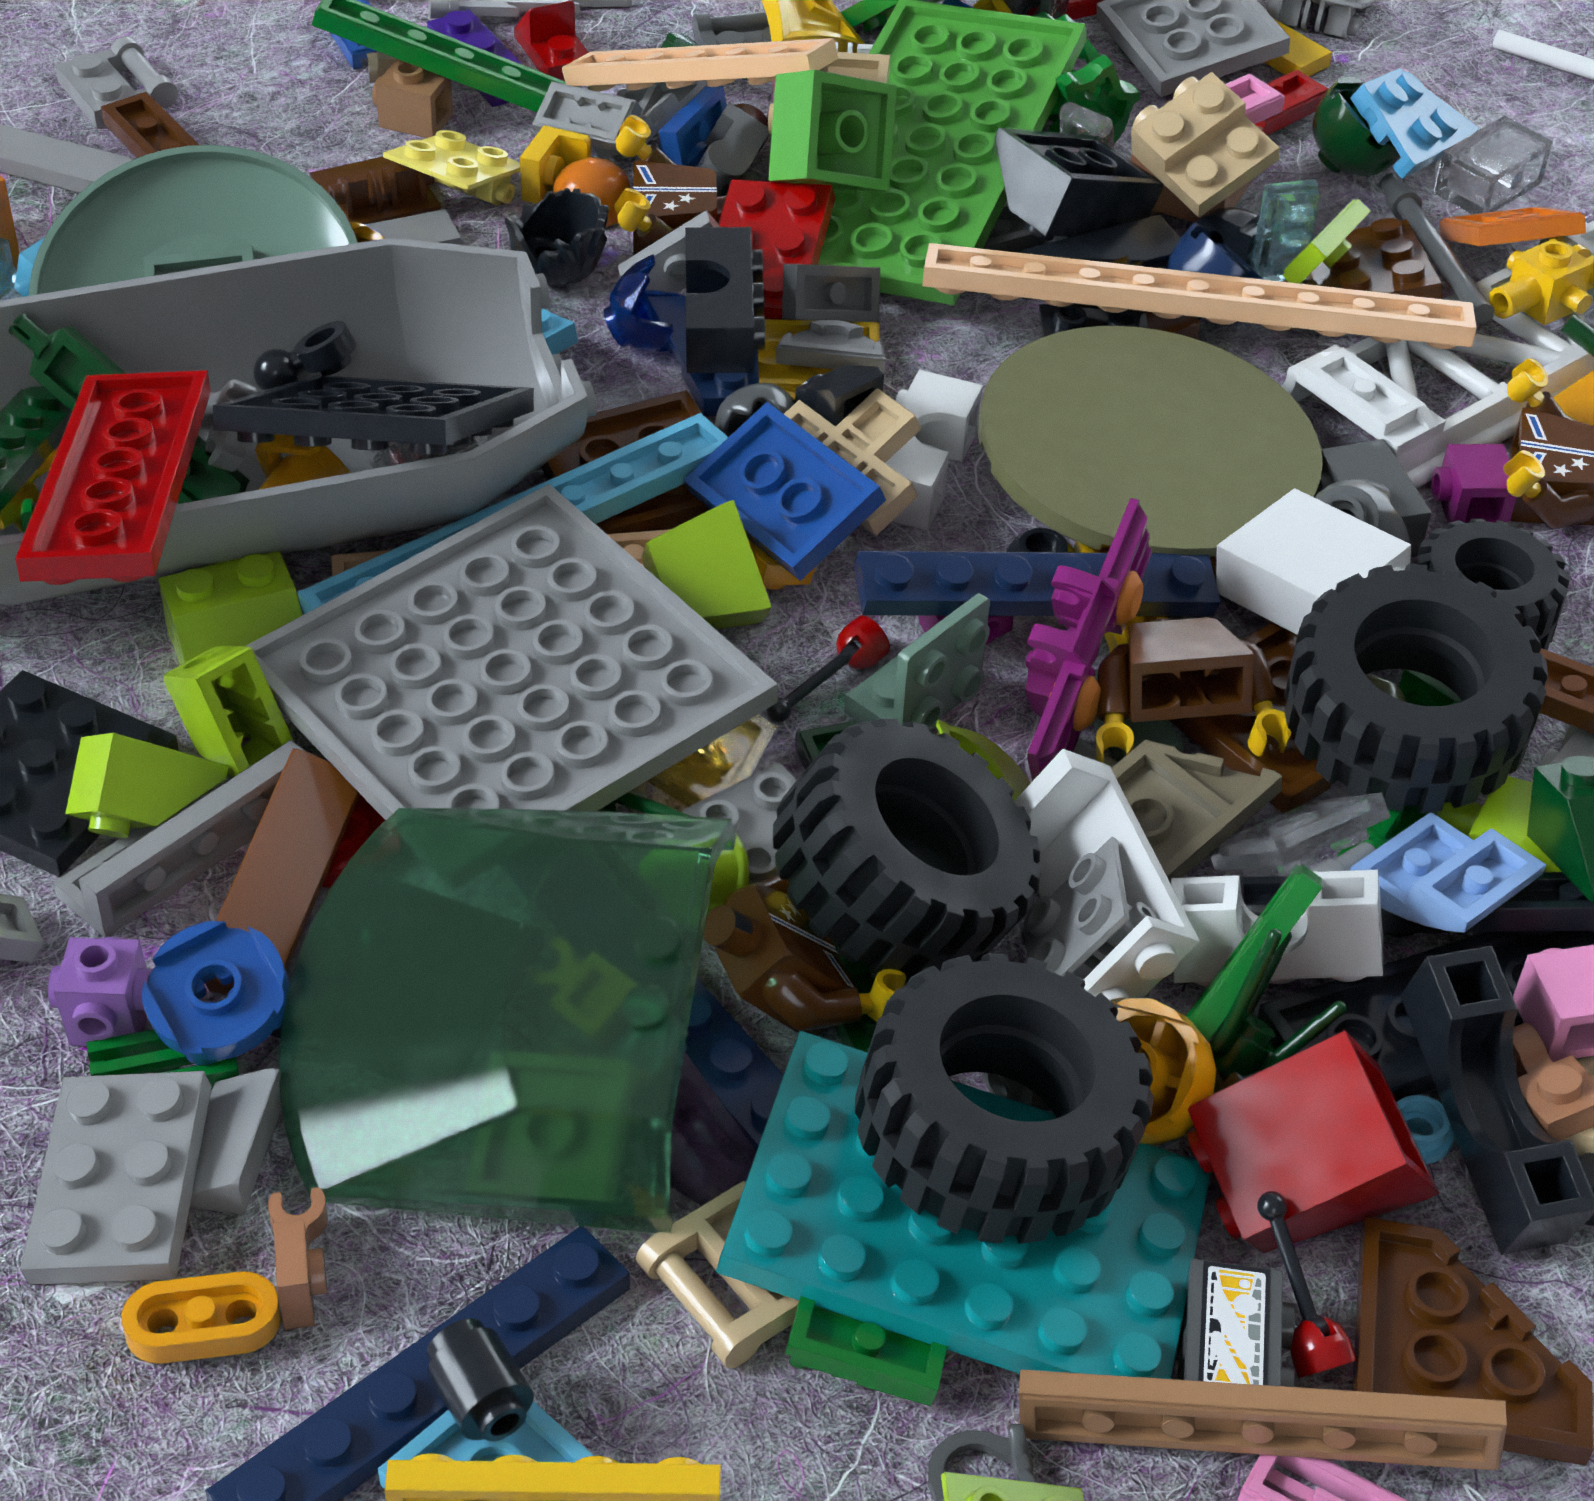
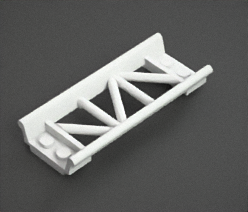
[1281,221,1594,489]

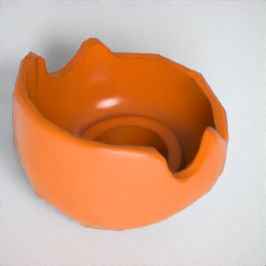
[553,157,631,227]

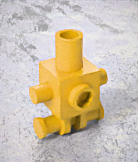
[1488,236,1594,326]

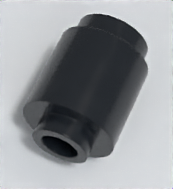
[427,1318,534,1441]

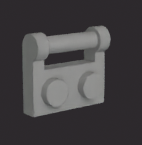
[55,36,178,129]

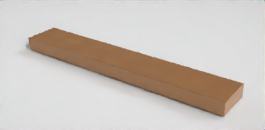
[1019,1370,1507,1470]

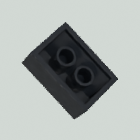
[995,128,1164,240]

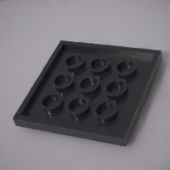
[213,375,534,454]

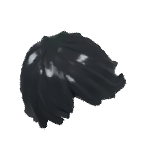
[505,188,610,288]

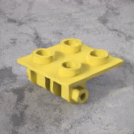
[383,130,520,206]

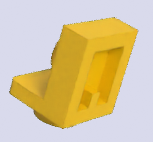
[520,125,591,204]

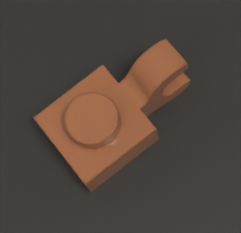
[1513,1022,1594,1140]
[268,1187,328,1330]

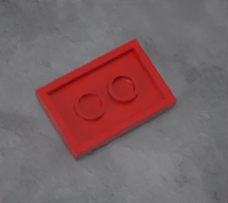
[719,180,836,320]

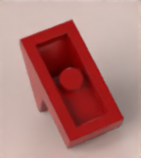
[514,1,589,81]

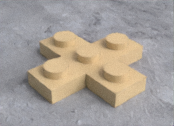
[784,388,921,536]

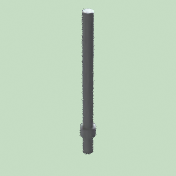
[1380,173,1494,324]

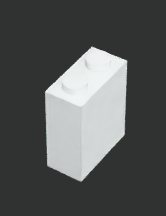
[1216,488,1411,635]

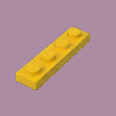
[385,1453,721,1501]

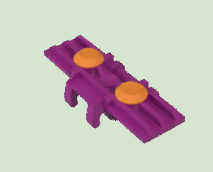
[1025,498,1152,781]

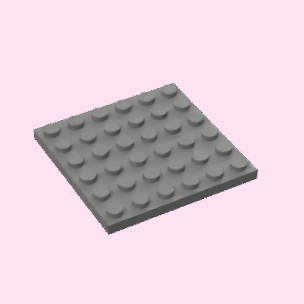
[246,484,778,895]

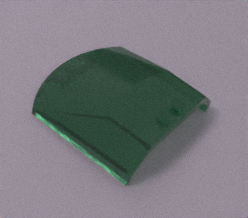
[279,808,736,1234]

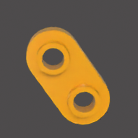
[121,1271,281,1364]

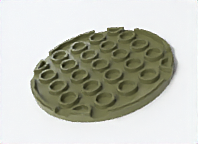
[978,326,1322,559]

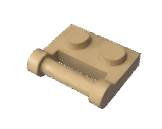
[636,1181,799,1369]

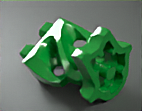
[1034,11,1141,147]

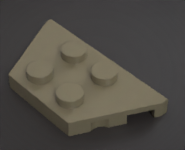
[1111,740,1282,884]

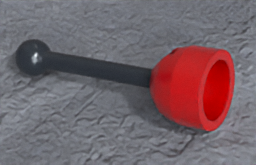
[766,615,890,722]
[1257,1191,1357,1378]

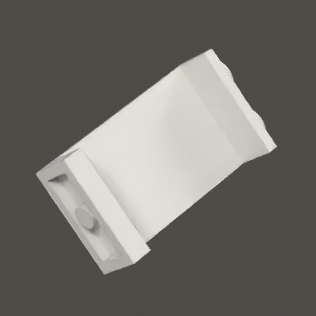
[1014,749,1200,1009]

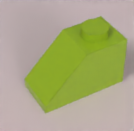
[65,733,229,838]

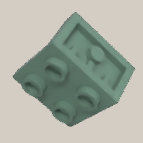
[844,593,990,732]

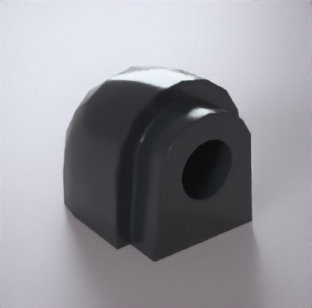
[1197,207,1272,266]

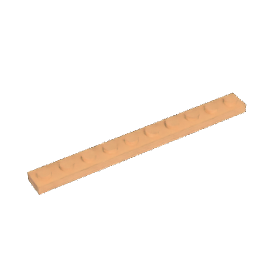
[922,243,1477,349]

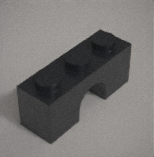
[685,227,765,373]

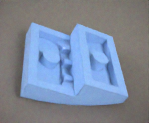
[1350,812,1546,933]

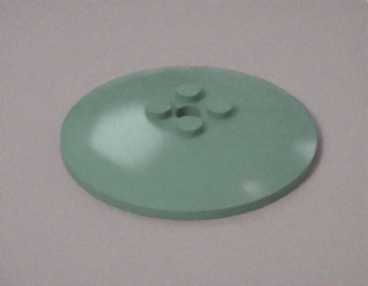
[29,145,358,296]

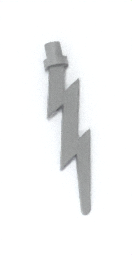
[428,0,632,19]

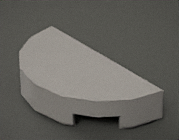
[776,320,886,375]

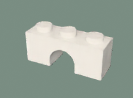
[886,369,983,531]
[1171,869,1383,986]

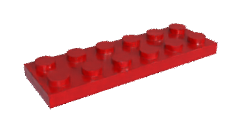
[15,370,211,585]

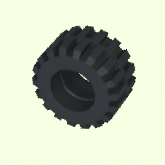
[1415,519,1570,650]

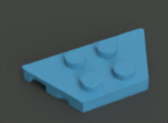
[1350,68,1481,179]

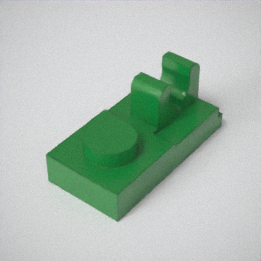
[785,1296,947,1407]

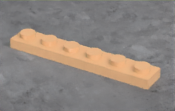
[562,38,838,92]

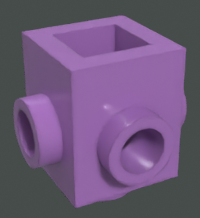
[48,937,153,1046]

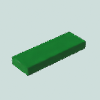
[1186,864,1323,1042]

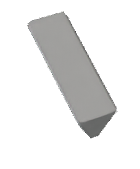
[190,1068,285,1215]

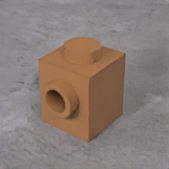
[372,59,453,138]

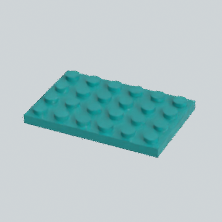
[716,1030,1211,1379]

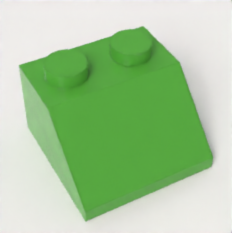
[768,70,897,192]

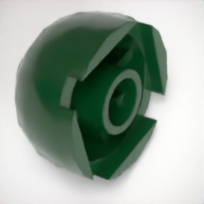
[1312,76,1401,177]

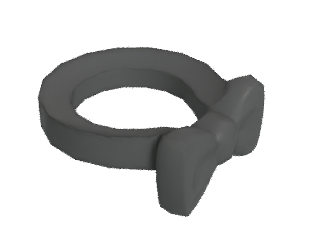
[928,1424,1036,1501]

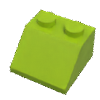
[158,551,302,665]

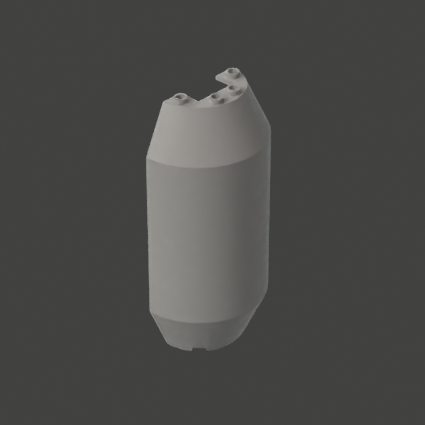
[0,238,596,607]

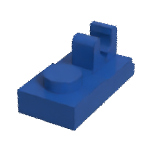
[659,85,727,167]

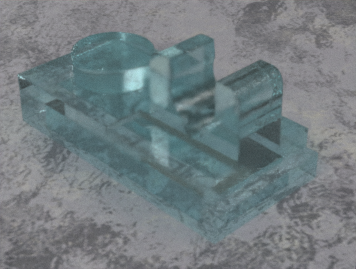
[1251,179,1320,281]

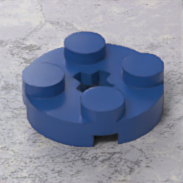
[142,921,289,1065]

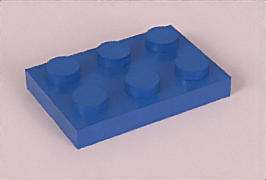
[683,402,886,581]

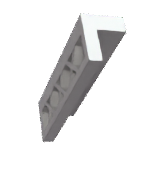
[53,740,303,937]

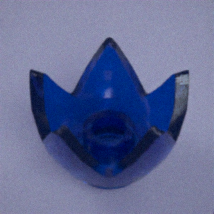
[603,254,683,353]

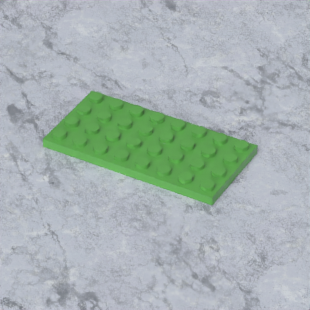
[818,0,1087,306]

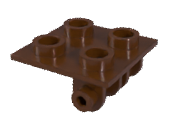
[310,156,441,225]

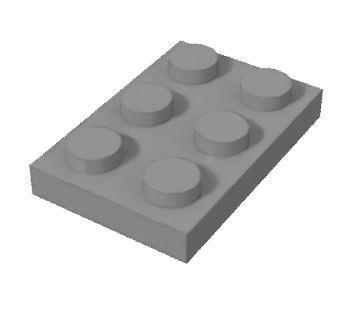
[20,1071,212,1285]

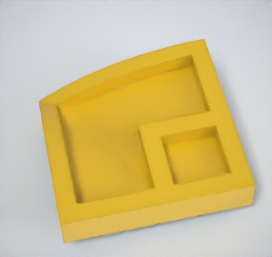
[761,0,865,53]

